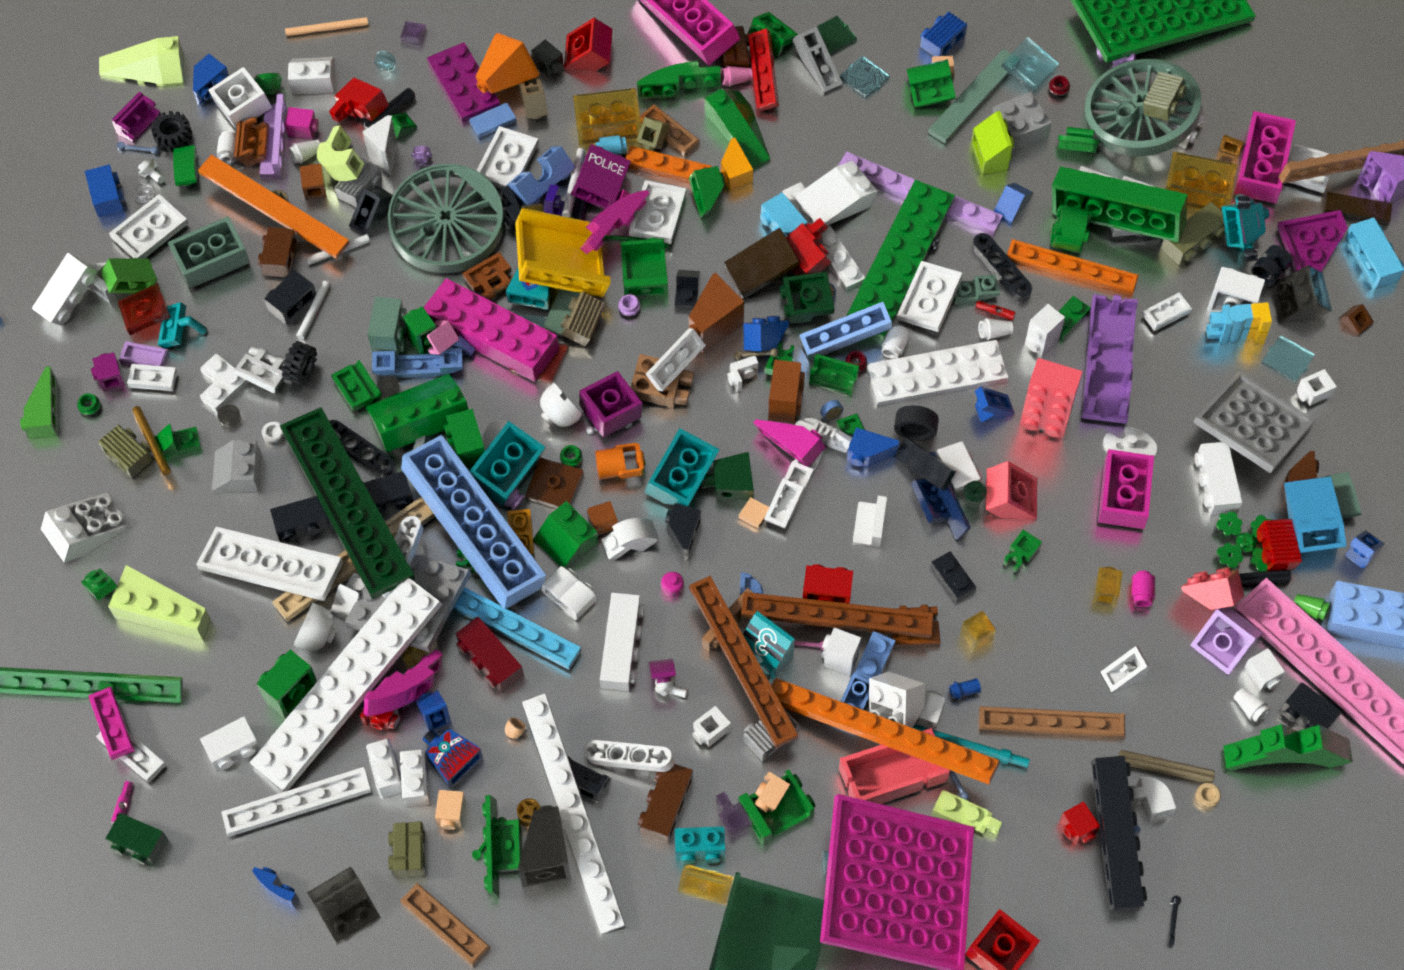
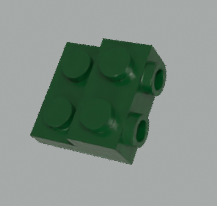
[780,272,835,324]

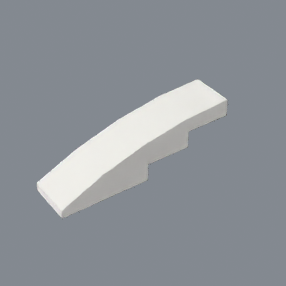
[764,452,823,529]

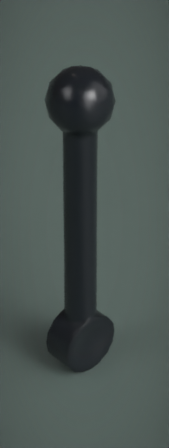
[1168,895,1181,946]

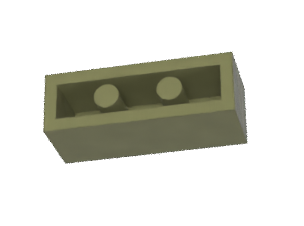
[1161,202,1225,266]

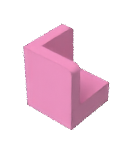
[427,320,459,355]

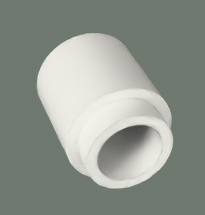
[216,131,237,164]
[881,325,910,359]

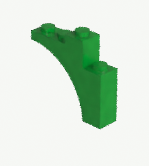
[1223,724,1353,771]

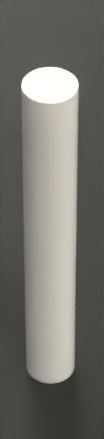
[306,234,370,266]
[296,281,331,340]

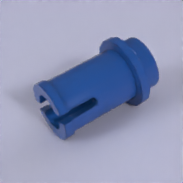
[949,678,981,700]

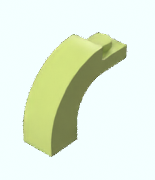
[317,125,364,181]

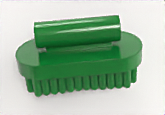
[1058,127,1100,154]

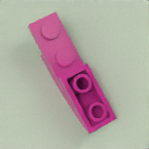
[580,190,650,254]
[364,649,443,716]

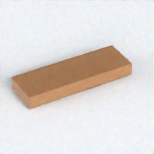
[639,104,699,157]

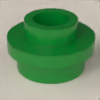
[77,393,101,415]
[560,445,583,467]

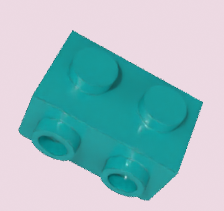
[675,826,725,864]

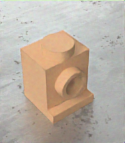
[754,771,790,813]

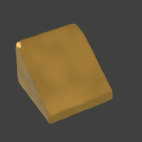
[1219,135,1244,156]

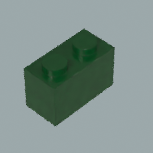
[105,813,168,865]

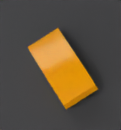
[507,509,534,554]

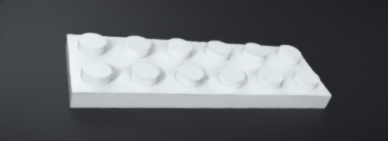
[866,340,1008,407]
[196,527,343,601]

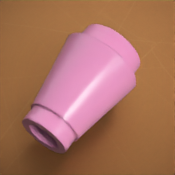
[721,66,753,87]

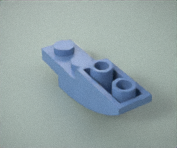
[840,631,896,710]

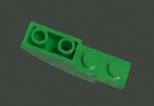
[637,61,721,98]

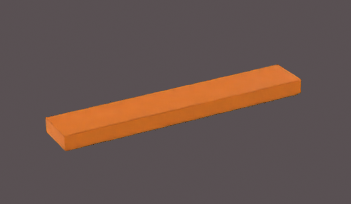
[1007,239,1139,296]

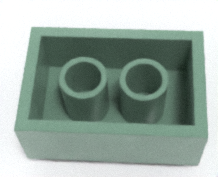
[168,216,250,289]

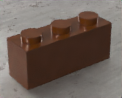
[638,764,693,844]

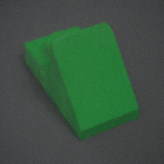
[155,424,202,458]

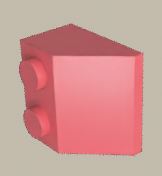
[986,461,1037,520]

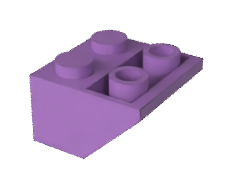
[1358,151,1404,203]

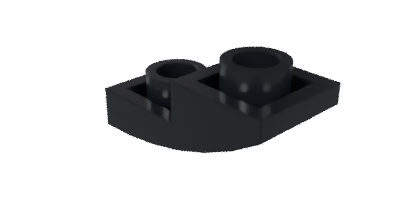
[501,186,520,232]

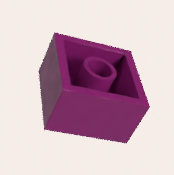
[579,371,642,438]

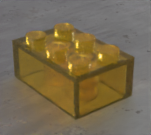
[573,88,641,145]
[1165,151,1238,211]

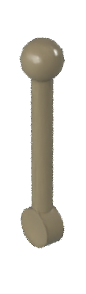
[734,348,778,360]

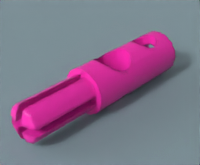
[111,781,133,823]

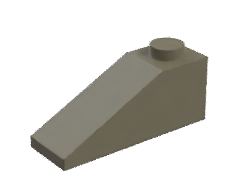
[519,67,548,119]

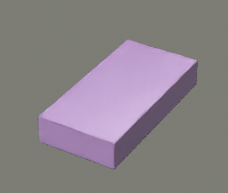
[118,341,169,366]

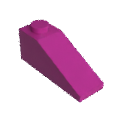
[753,419,825,467]

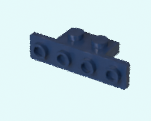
[911,452,971,540]

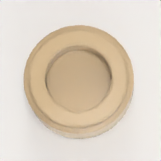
[1195,783,1221,809]

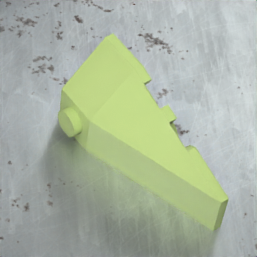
[99,36,184,87]

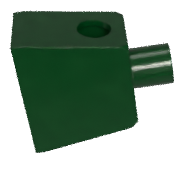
[701,452,754,501]

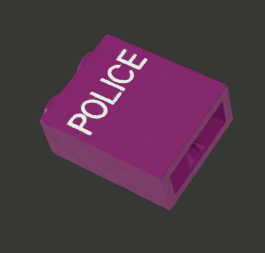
[570,144,631,209]

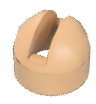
[505,717,526,739]

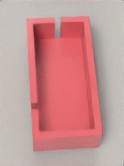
[1020,358,1083,438]
[839,728,950,804]

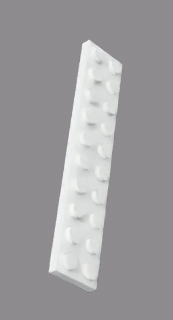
[250,578,443,792]

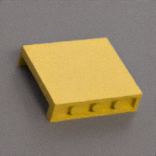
[515,208,611,297]

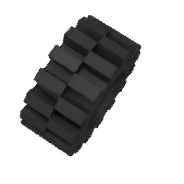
[151,111,193,152]
[282,341,317,385]

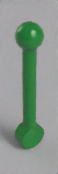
[472,817,506,860]

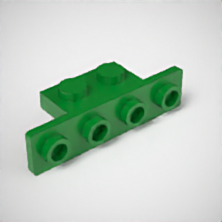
[482,795,523,897]

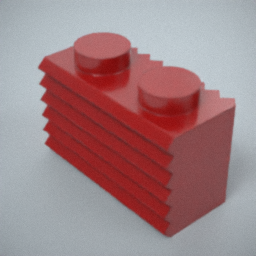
[1257,519,1302,571]

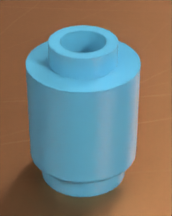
[595,135,627,156]

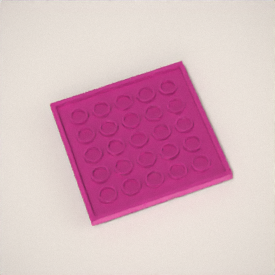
[820,794,974,970]

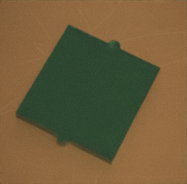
[817,15,857,55]

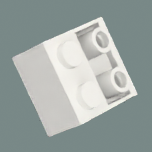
[869,672,925,728]

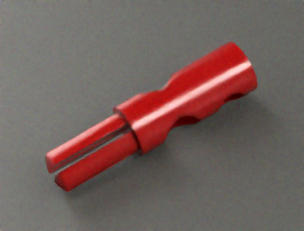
[976,301,1016,321]

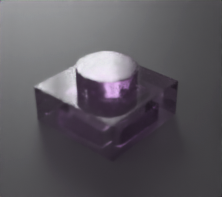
[400,21,427,46]

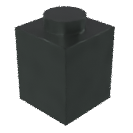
[530,39,564,78]

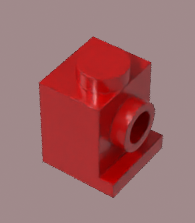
[360,708,400,731]

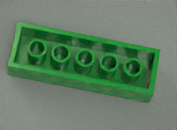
[1052,166,1188,243]

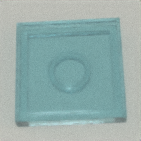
[1001,36,1059,93]

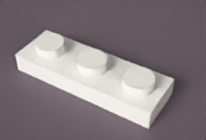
[646,329,706,391]
[96,732,166,783]

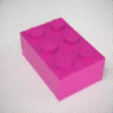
[1098,449,1154,529]

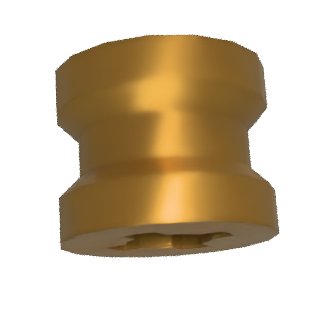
[517,798,542,828]

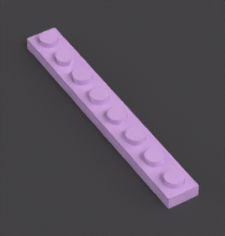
[838,151,1003,236]

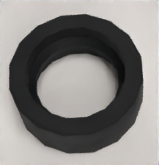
[894,405,939,441]

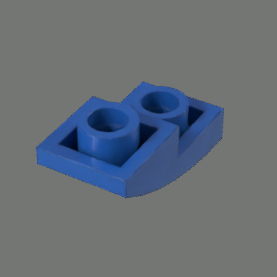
[252,867,299,909]

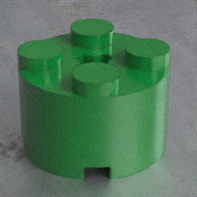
[1050,205,1092,253]

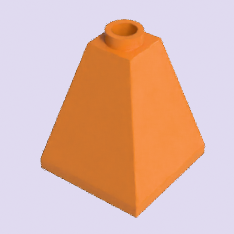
[476,33,540,94]

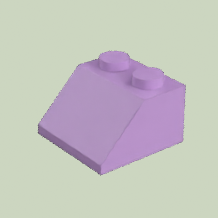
[1191,607,1263,675]

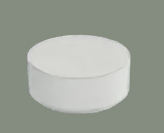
[262,421,285,445]

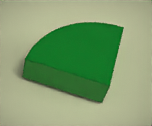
[836,413,865,436]

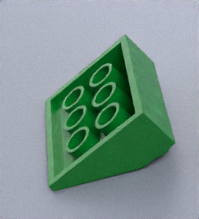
[365,374,469,452]

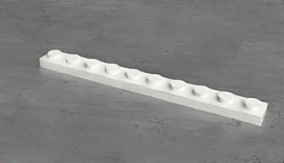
[522,694,626,935]

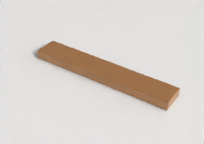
[979,706,1125,739]

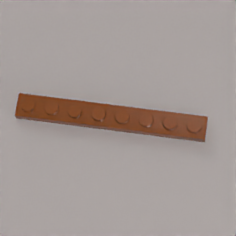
[689,576,798,748]
[741,592,933,638]

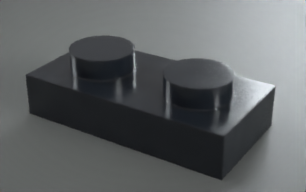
[930,551,977,602]

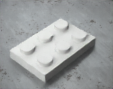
[476,126,539,189]
[629,180,687,244]
[109,194,189,259]
[897,261,963,332]

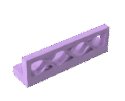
[260,94,287,179]

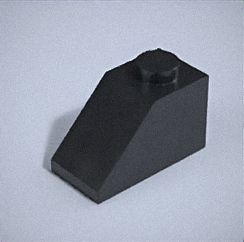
[349,186,393,235]
[665,503,701,560]

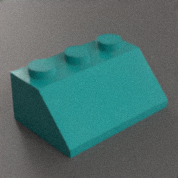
[469,420,546,507]
[645,428,720,506]

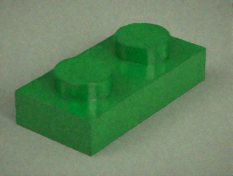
[1058,296,1091,341]
[81,568,118,601]

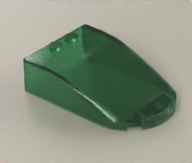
[709,872,824,970]

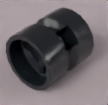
[1251,245,1293,287]

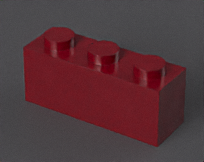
[456,617,524,693]

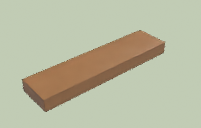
[400,883,491,967]

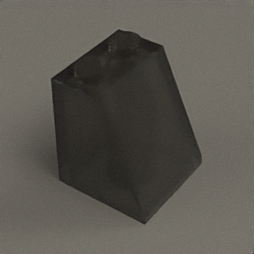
[518,805,571,888]

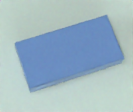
[469,103,517,138]

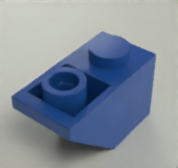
[193,54,229,105]
[743,316,789,351]

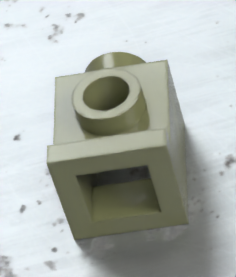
[637,117,671,151]

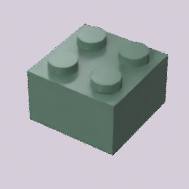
[367,297,407,355]

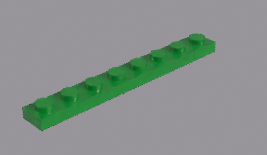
[0,667,183,703]

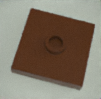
[525,457,584,509]

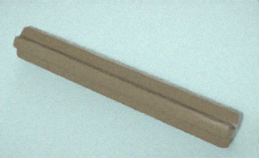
[1118,750,1215,783]

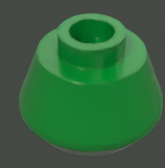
[254,73,283,96]

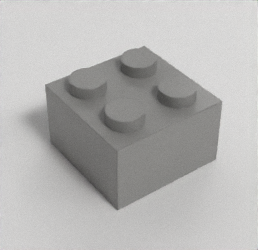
[992,92,1051,153]

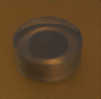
[217,405,241,428]

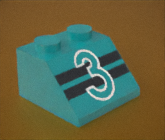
[743,611,795,678]

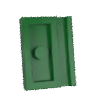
[331,360,382,412]

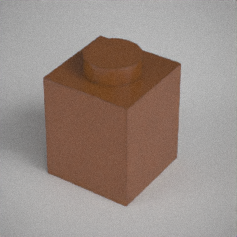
[300,164,327,200]

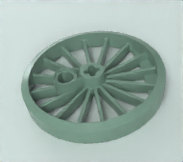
[1085,59,1201,156]
[388,164,505,273]

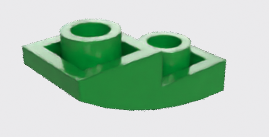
[173,145,198,186]

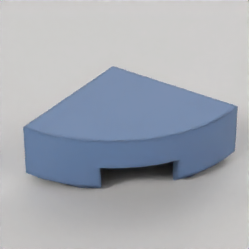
[449,335,475,355]
[740,572,763,595]

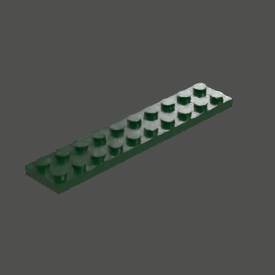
[279,407,415,599]

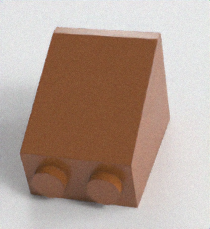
[688,272,744,354]

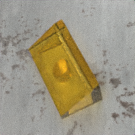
[677,865,733,905]

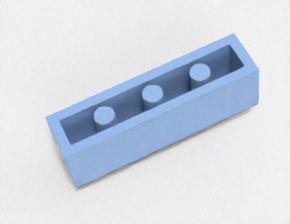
[800,302,892,361]

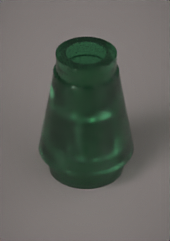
[964,481,987,510]

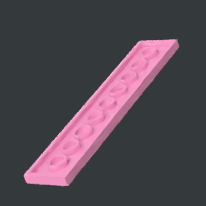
[1233,578,1404,764]

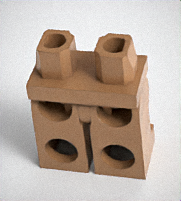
[630,354,694,409]

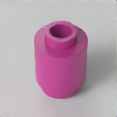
[1131,570,1155,607]

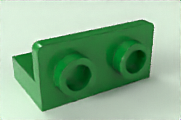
[748,12,798,57]

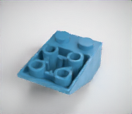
[1284,476,1347,553]

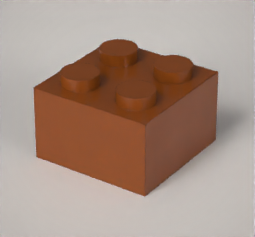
[768,360,805,424]

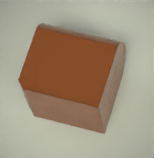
[587,501,618,535]

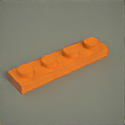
[625,145,712,184]

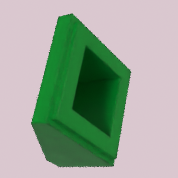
[389,113,417,139]

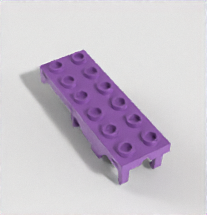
[1082,294,1138,424]

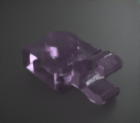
[716,791,752,838]

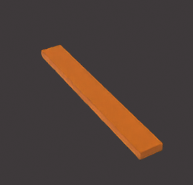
[198,154,350,259]

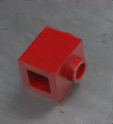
[1060,801,1100,845]

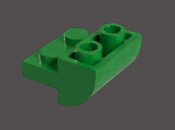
[907,59,956,108]

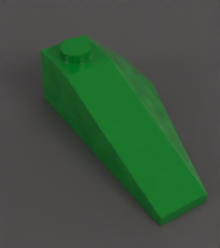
[705,88,770,170]

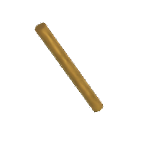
[132,406,171,476]

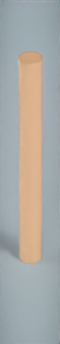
[285,17,369,37]

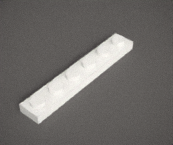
[782,182,865,292]
[221,767,371,837]

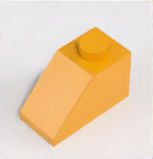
[721,138,753,191]

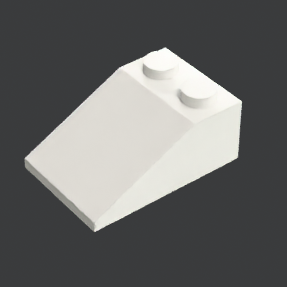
[795,160,877,225]

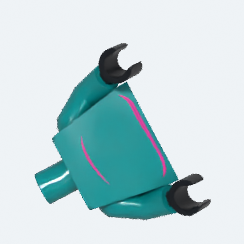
[1222,194,1270,262]

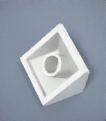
[363,115,397,176]

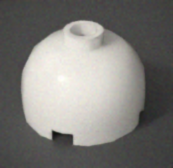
[540,382,584,427]
[294,603,336,651]

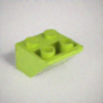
[971,111,1014,175]

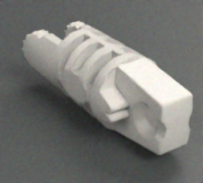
[795,415,852,453]

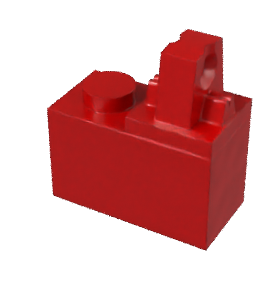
[329,77,389,123]
[786,218,831,274]

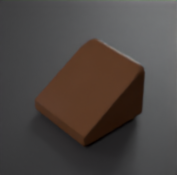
[1339,304,1374,335]

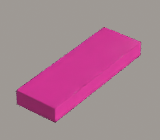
[88,686,135,760]

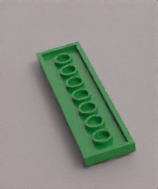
[846,180,955,340]

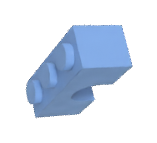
[506,146,575,207]

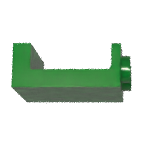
[620,238,668,297]
[738,769,816,845]

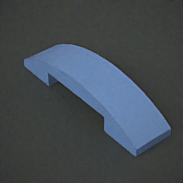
[372,348,463,378]

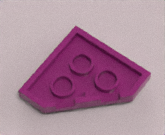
[1277,210,1348,281]

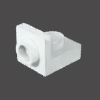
[727,356,758,392]

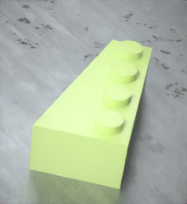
[108,565,211,641]

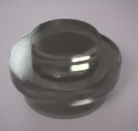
[377,375,400,397]

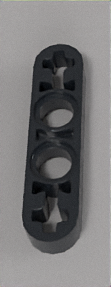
[972,233,1032,302]
[329,420,396,477]

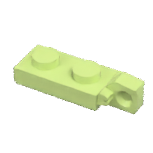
[932,789,1002,836]

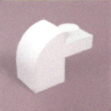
[602,518,659,561]
[1131,777,1176,822]

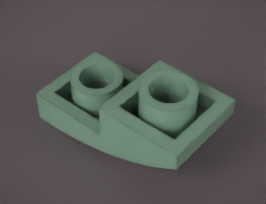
[953,275,1000,305]
[1325,472,1361,519]

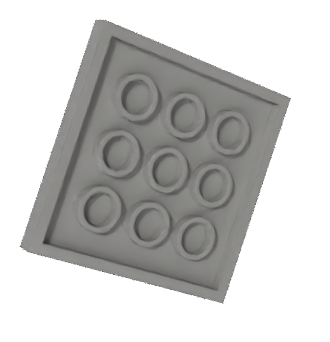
[1193,371,1315,473]
[345,550,471,652]

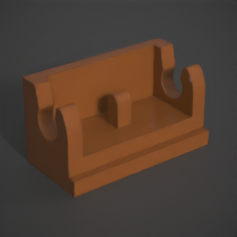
[234,117,269,167]

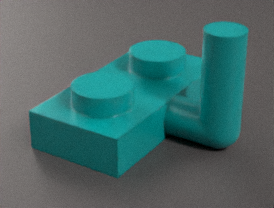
[158,302,207,349]

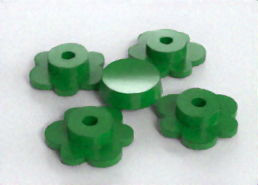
[1216,511,1272,572]

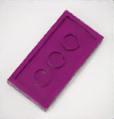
[427,42,500,123]

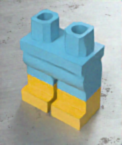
[1206,302,1272,345]

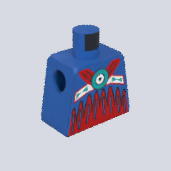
[423,729,483,789]

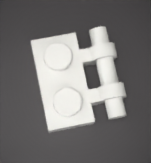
[234,346,286,393]

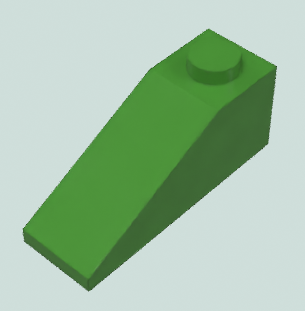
[20,366,57,439]

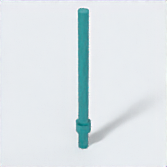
[913,724,1030,768]

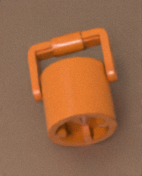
[595,443,646,480]

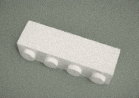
[600,593,644,692]

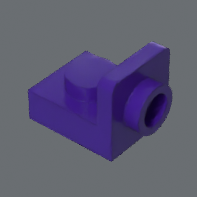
[544,184,565,216]

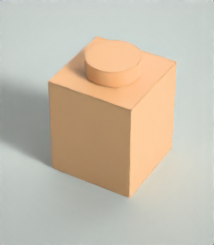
[435,790,466,830]

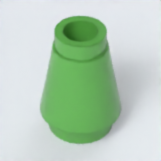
[1294,594,1331,621]

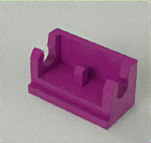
[112,91,161,143]

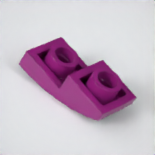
[649,659,676,683]

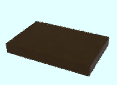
[724,227,801,298]

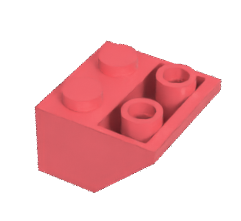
[1181,567,1245,610]

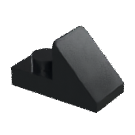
[674,270,700,310]

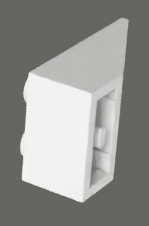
[41,493,130,562]

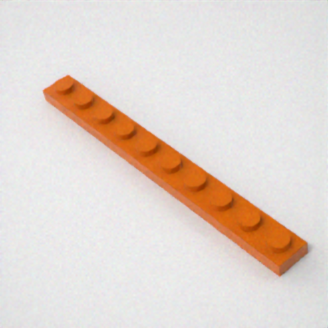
[771,678,999,785]

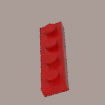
[748,28,779,112]

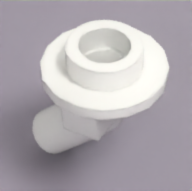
[138,158,165,184]
[655,677,689,698]

